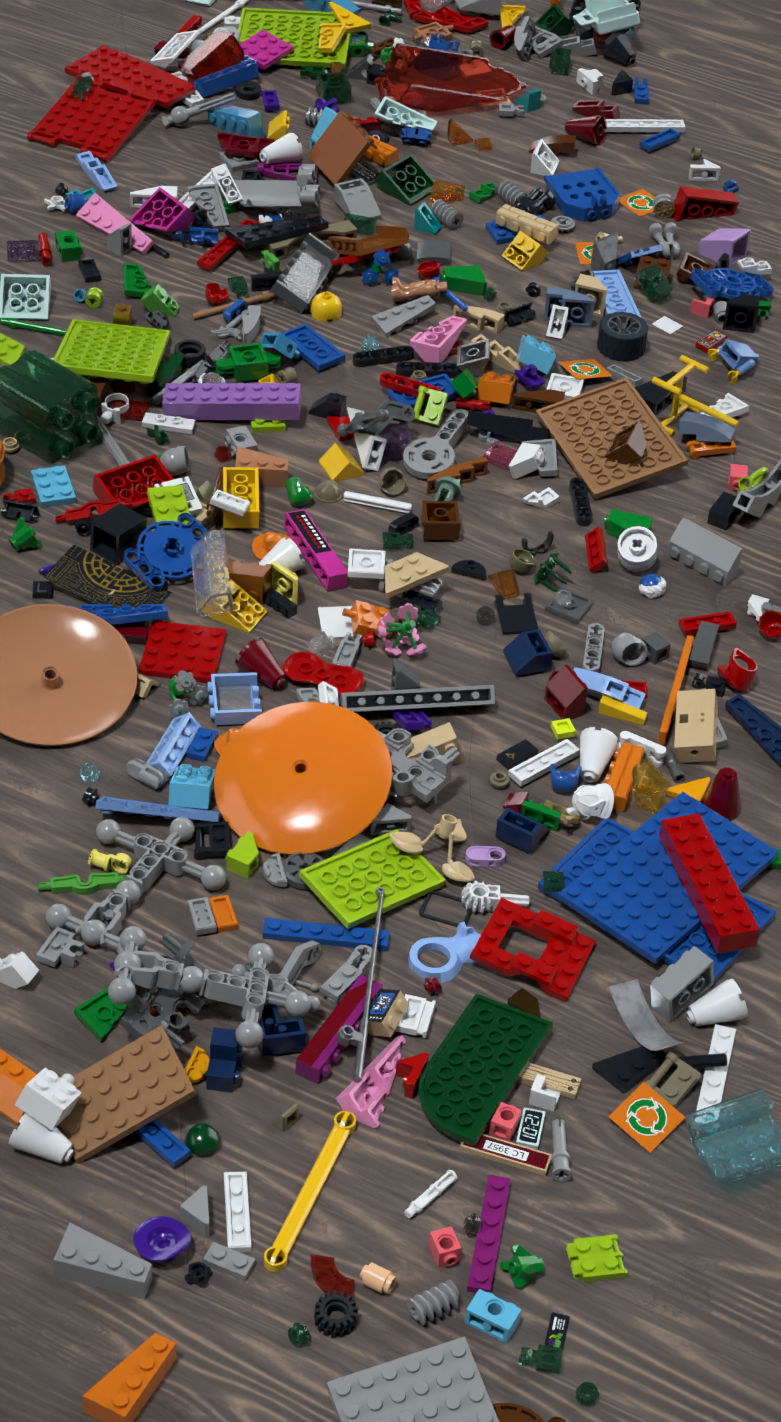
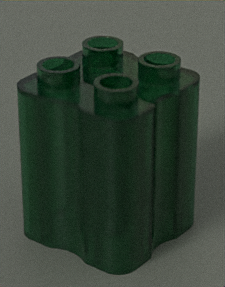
[0,349,100,463]

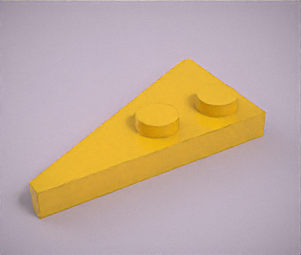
[329,2,371,34]
[499,5,526,28]

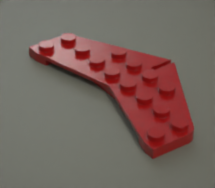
[403,0,488,34]

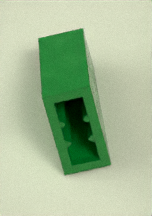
[440,265,487,296]
[604,509,653,540]

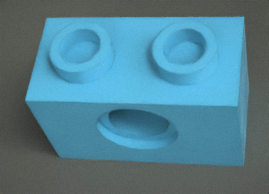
[465,1289,522,1344]

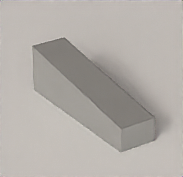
[607,364,643,388]

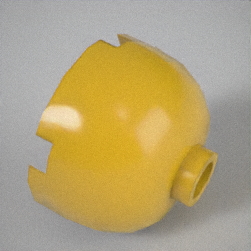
[310,291,342,322]

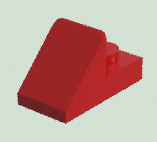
[396,1052,429,1099]

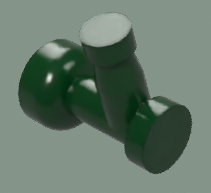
[379,10,402,26]

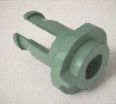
[434,476,462,501]

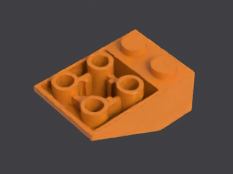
[476,371,517,404]

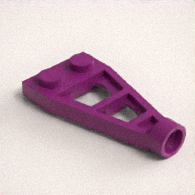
[257,162,318,185]

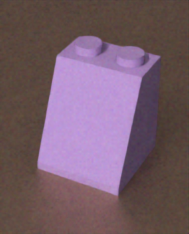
[699,228,751,268]

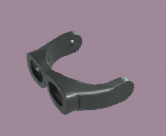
[522,531,554,556]

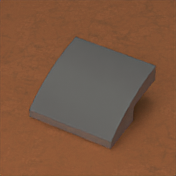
[417,240,451,264]

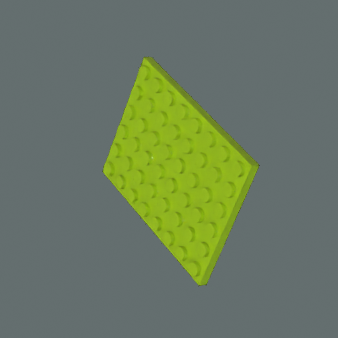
[233,8,351,69]
[51,319,170,384]

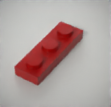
[585,526,607,573]
[678,611,737,636]

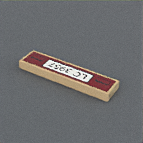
[459,1134,552,1176]

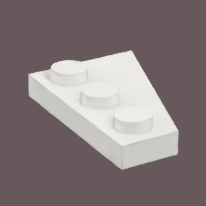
[700,393,749,418]

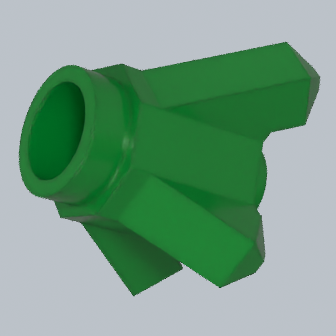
[8,517,41,551]
[500,1244,544,1288]

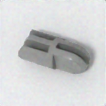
[126,758,169,789]

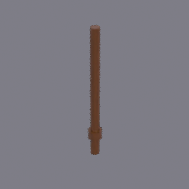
[206,467,223,517]

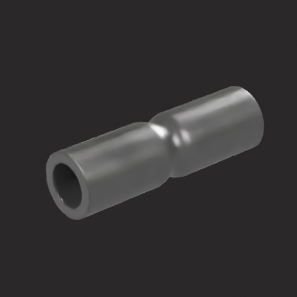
[664,748,685,783]

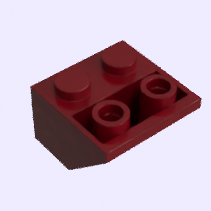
[544,664,588,720]

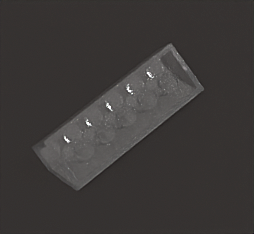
[191,529,234,617]

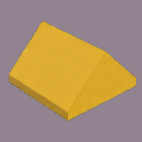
[319,443,364,482]

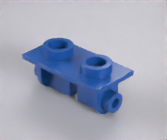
[401,127,432,145]

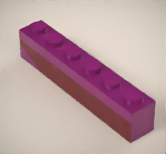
[295,974,383,1084]

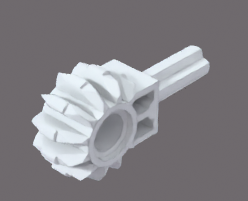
[461,880,530,914]

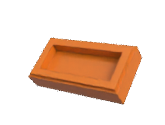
[208,895,238,933]

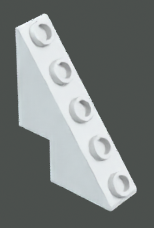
[347,407,387,471]

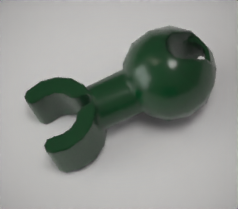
[147,425,168,444]

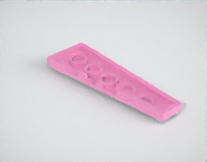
[76,193,154,255]

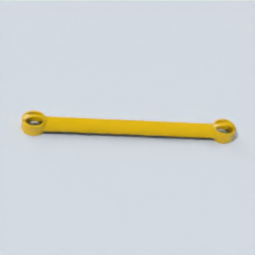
[264,1111,356,1273]

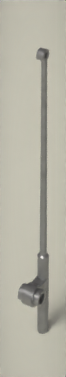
[336,887,385,1083]

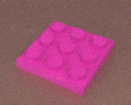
[233,30,294,70]

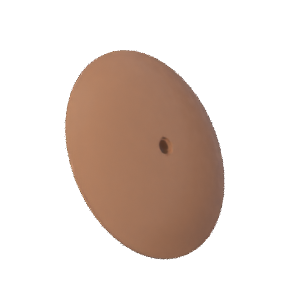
[0,604,137,746]

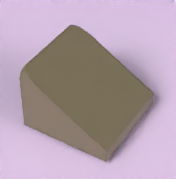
[272,1103,299,1132]

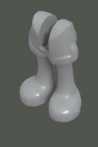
[649,222,681,258]

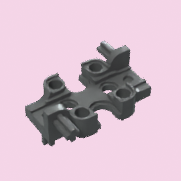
[119,933,209,1051]

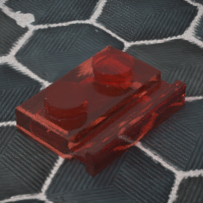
[112,400,149,422]

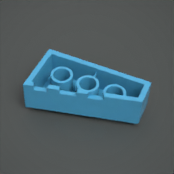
[207,104,264,138]

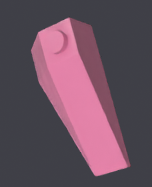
[410,316,467,363]

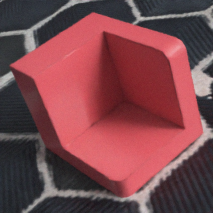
[690,296,715,318]

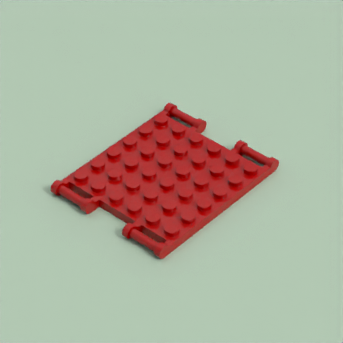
[27,75,158,163]

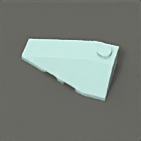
[374,96,438,132]

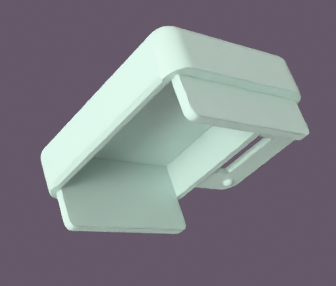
[573,0,640,35]

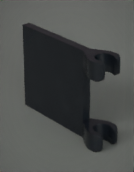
[494,593,539,635]

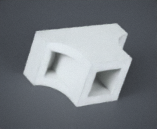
[576,68,604,95]

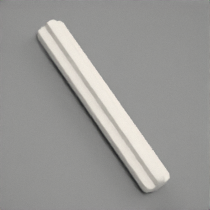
[343,491,412,513]

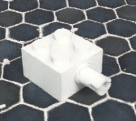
[15,1068,82,1130]

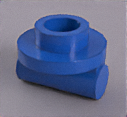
[723,179,739,192]

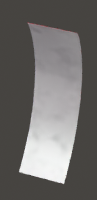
[609,979,686,1051]

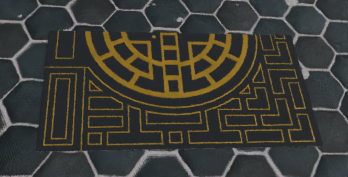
[43,545,171,626]

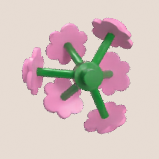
[377,603,427,656]

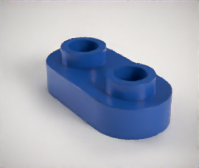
[223,299,247,323]

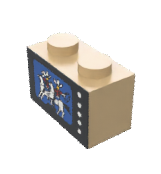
[368,989,409,1037]

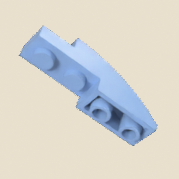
[573,668,645,709]

